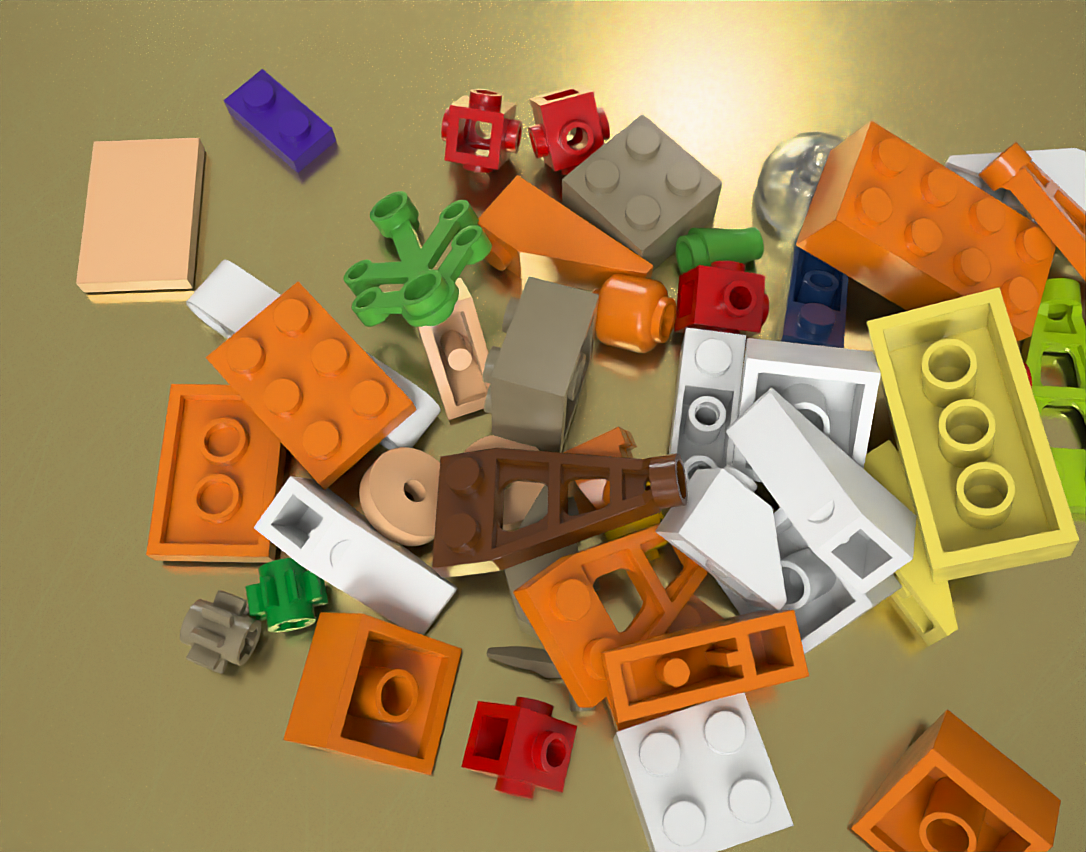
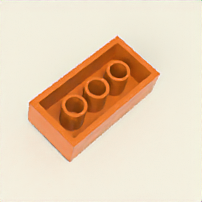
[796,120,1056,341]

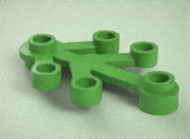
[343,191,492,327]

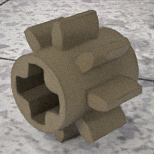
[180,590,261,674]

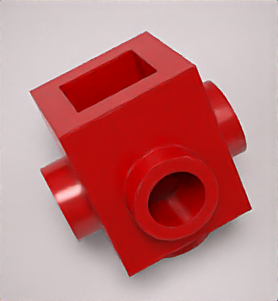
[528,85,610,175]
[441,89,523,173]
[674,261,769,338]
[461,697,577,800]

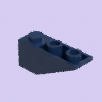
[774,238,848,348]

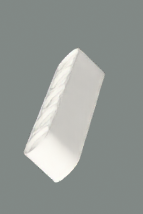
[186,259,441,450]

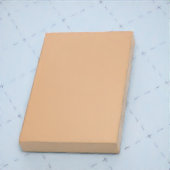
[76,138,205,292]

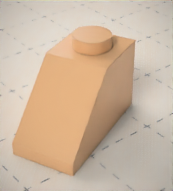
[417,278,490,420]

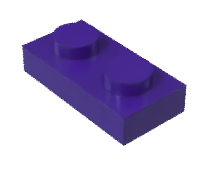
[223,69,336,173]

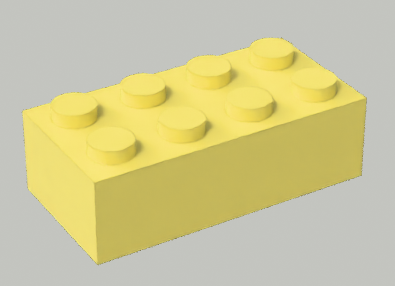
[867,287,1079,583]

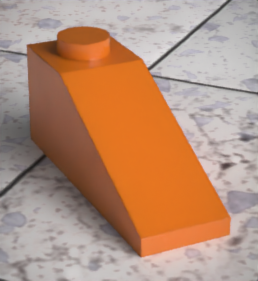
[477,175,653,291]
[601,610,809,723]

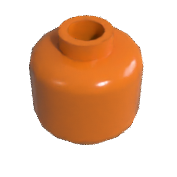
[592,274,676,353]

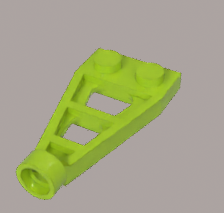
[1021,278,1086,514]

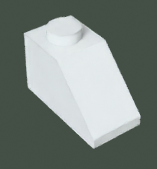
[655,466,787,611]

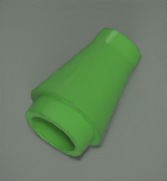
[676,227,764,274]

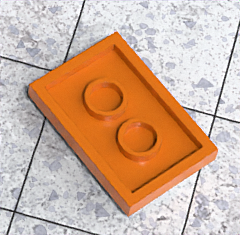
[205,282,417,490]
[146,384,286,563]

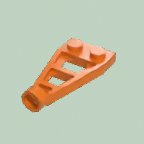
[978,142,1086,281]
[513,523,708,708]

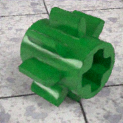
[245,558,328,632]

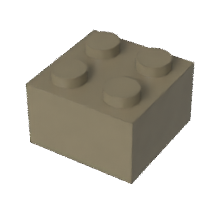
[562,113,723,271]
[483,276,599,453]

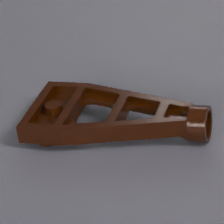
[432,448,688,578]

